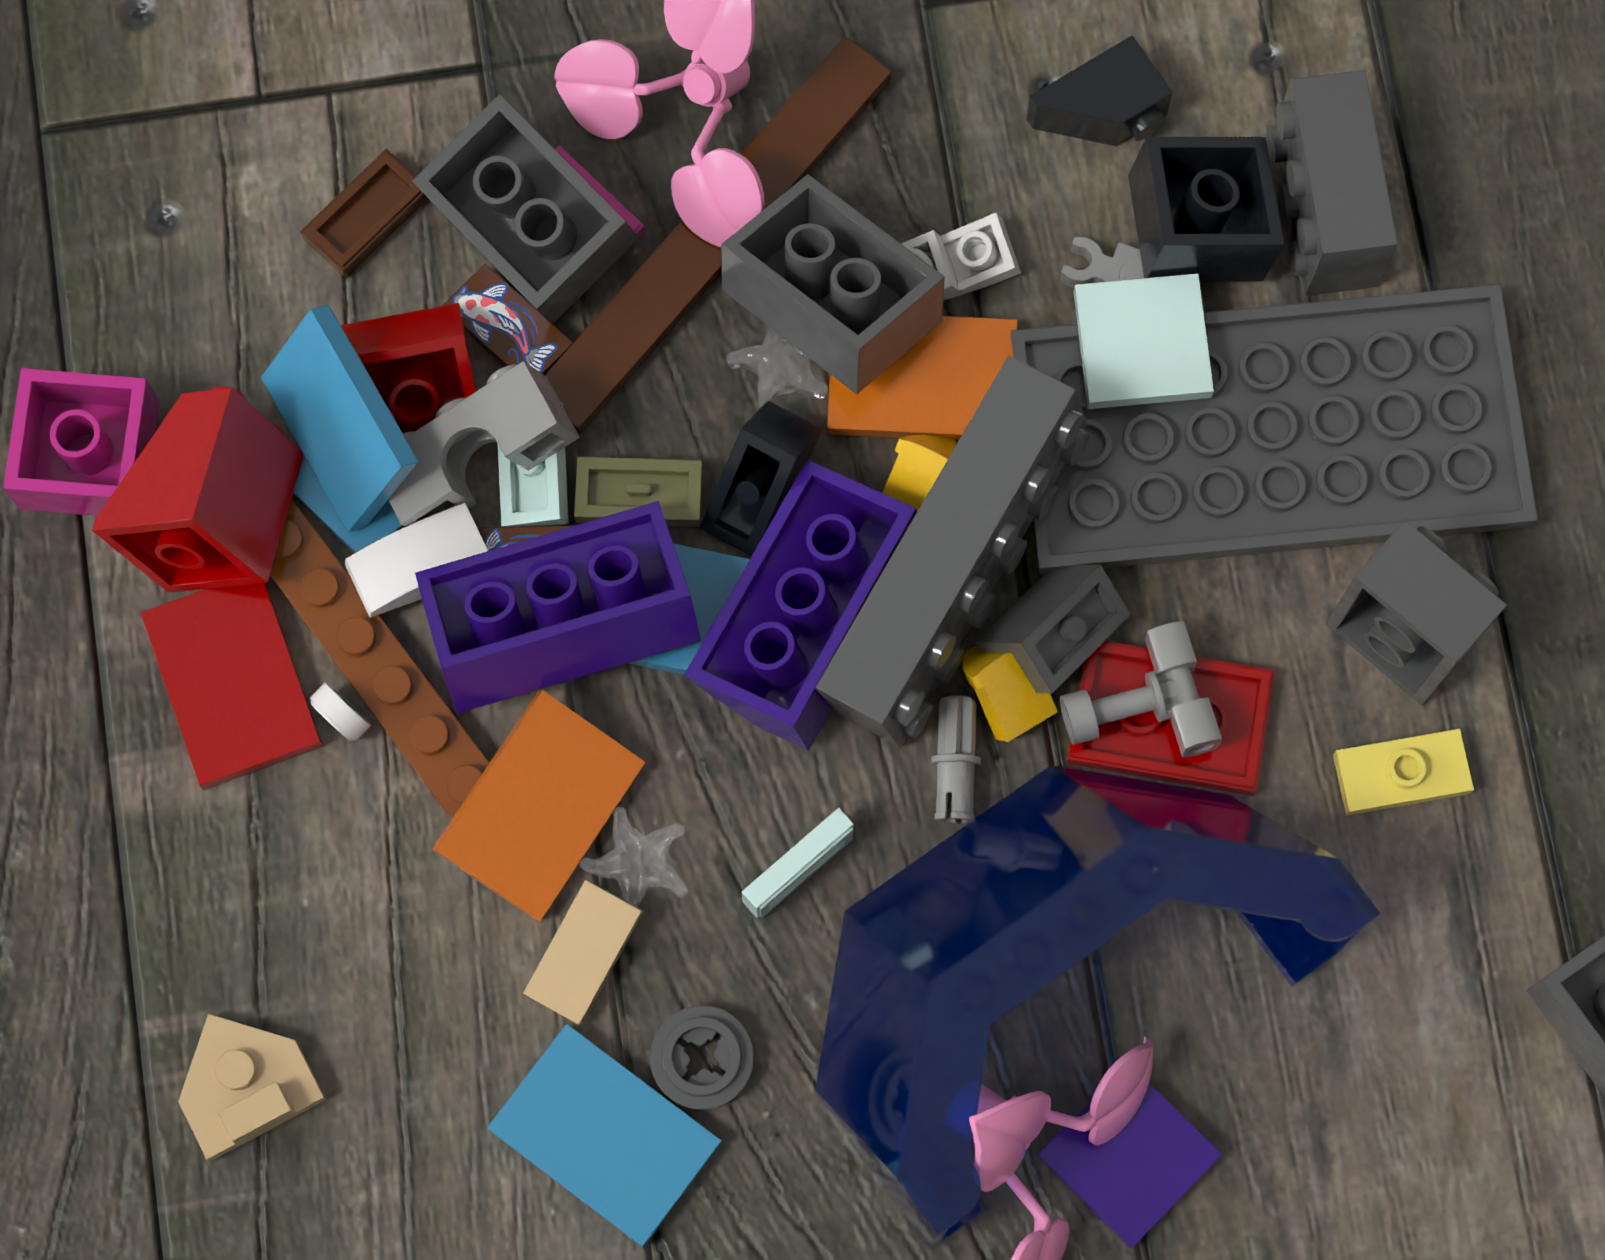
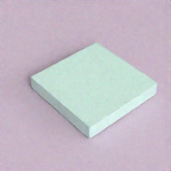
[1073,274,1214,409]

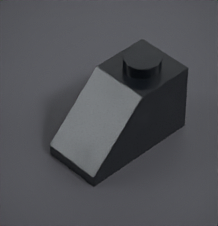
[1026,35,1173,146]
[700,400,822,556]

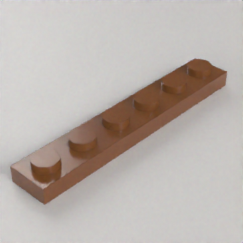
[270,499,489,820]

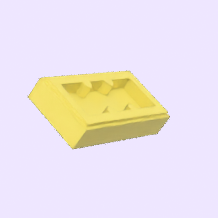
[1333,729,1474,816]

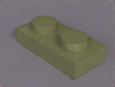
[574,457,703,527]

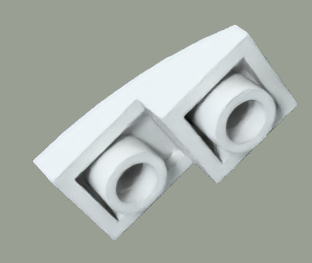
[901,213,1021,301]
[345,503,488,618]

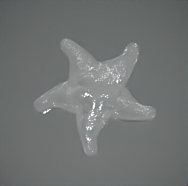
[726,324,828,409]
[580,807,688,907]

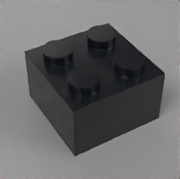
[1128,137,1285,282]

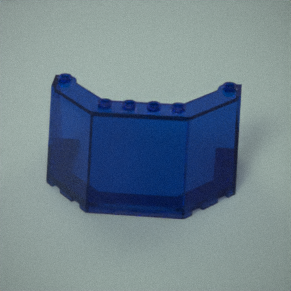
[815,765,1381,1251]

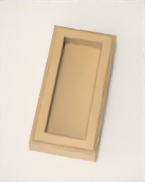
[523,880,644,1025]

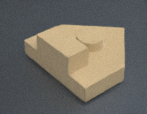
[178,1014,327,1162]

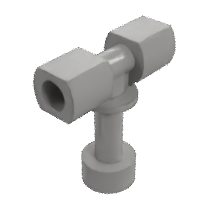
[1060,621,1222,758]

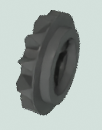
[650,1005,754,1111]

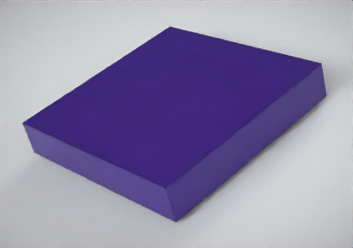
[1037,1082,1223,1249]

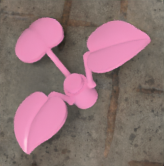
[554,0,765,247]
[946,1037,1153,1260]

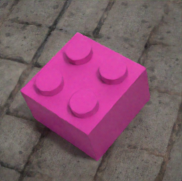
[3,368,160,516]

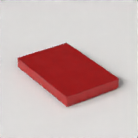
[141,583,323,790]
[1066,641,1275,796]

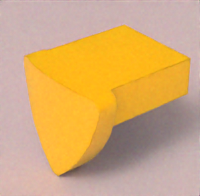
[882,434,957,512]
[962,646,1058,742]

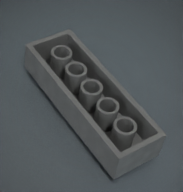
[815,355,1089,749]

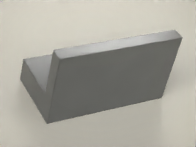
[975,565,1131,694]

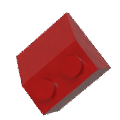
[341,303,486,445]

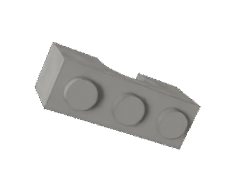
[388,361,580,527]

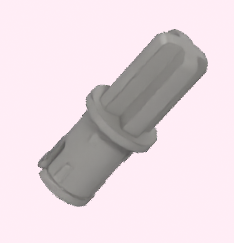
[931,695,982,824]

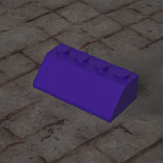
[684,460,917,751]
[415,501,701,714]

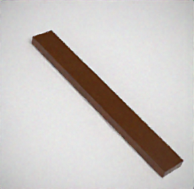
[545,36,892,434]

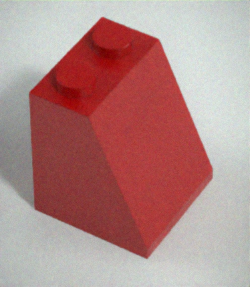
[92,386,304,593]

